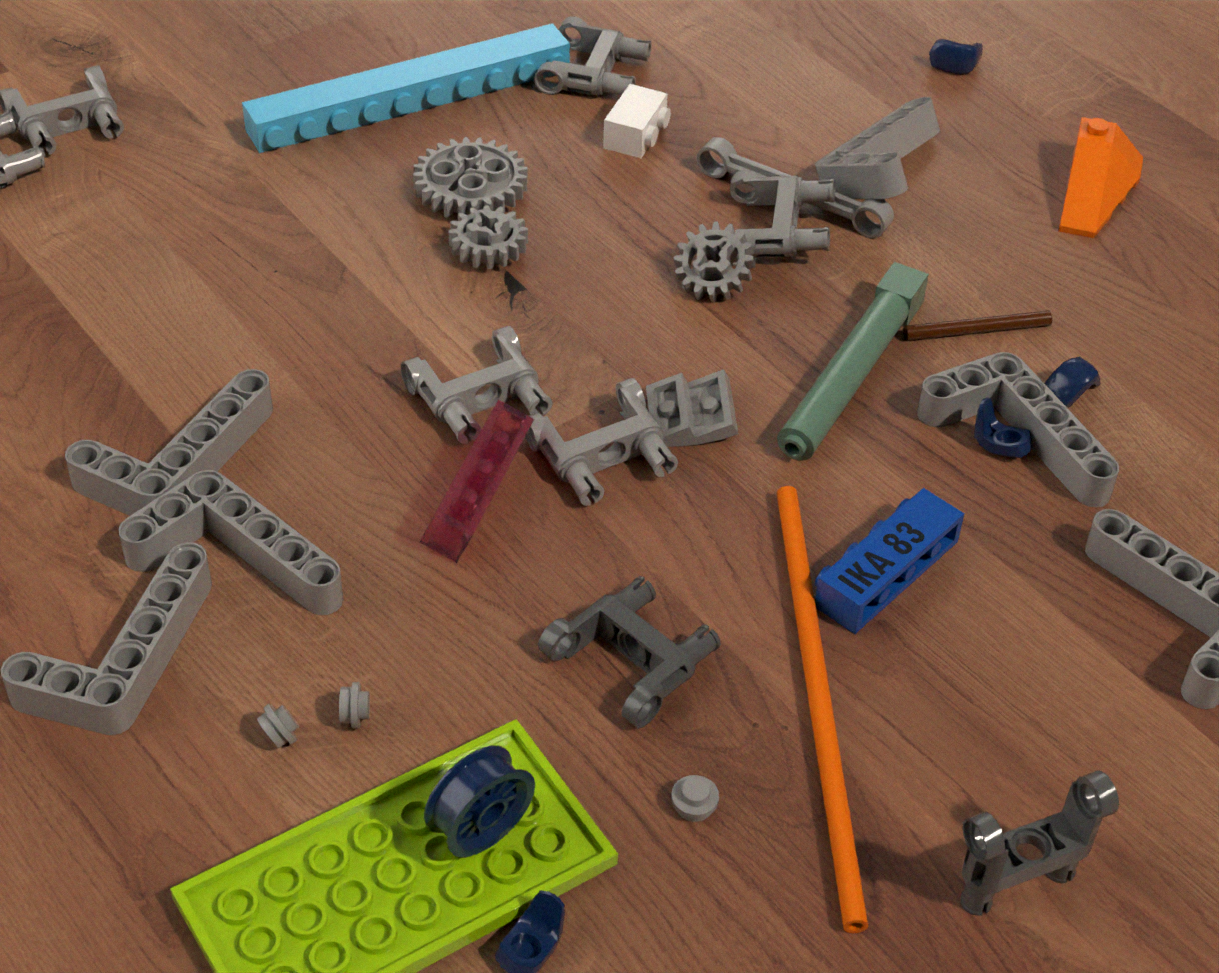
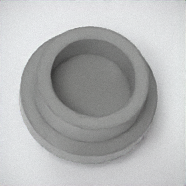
[339,682,370,729]
[257,703,299,748]
[671,775,719,822]

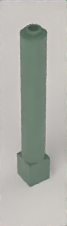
[777,262,929,460]

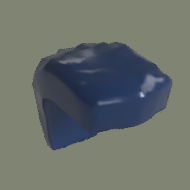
[929,39,983,74]
[1044,356,1101,408]
[974,397,1032,459]
[495,890,565,973]

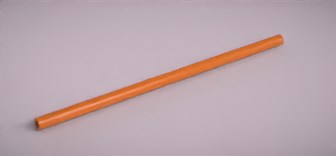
[776,486,868,933]

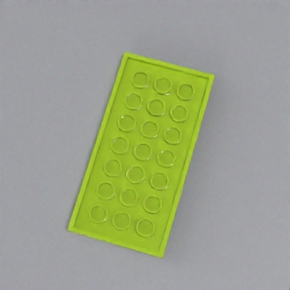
[170,719,618,973]

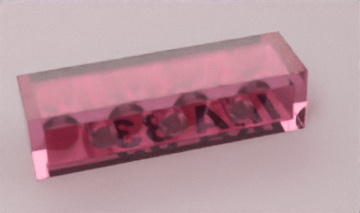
[420,399,534,563]

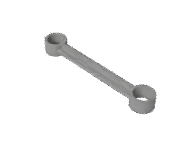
[697,137,894,238]

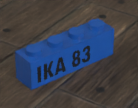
[815,488,965,634]

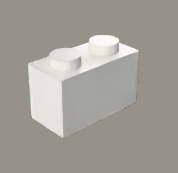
[603,84,671,158]

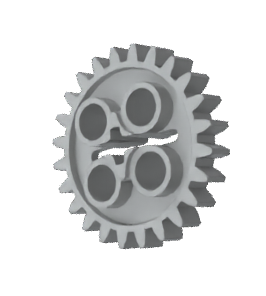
[413,137,528,217]

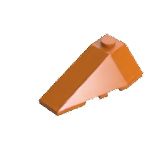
[1058,117,1143,238]

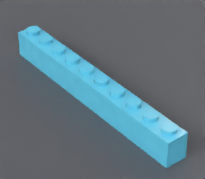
[242,23,570,153]

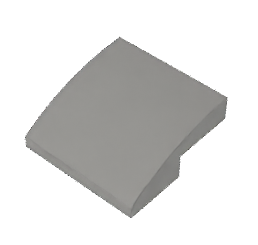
[646,369,739,447]

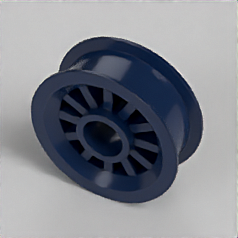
[424,745,535,857]

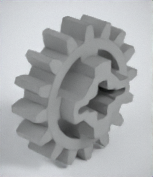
[448,206,528,269]
[673,221,756,302]

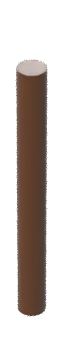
[903,310,1052,341]

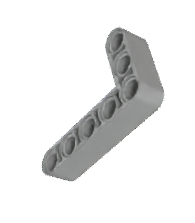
[815,97,940,199]
[917,352,1119,507]
[65,369,273,516]
[118,470,344,615]
[1085,509,1219,709]
[1,542,212,735]

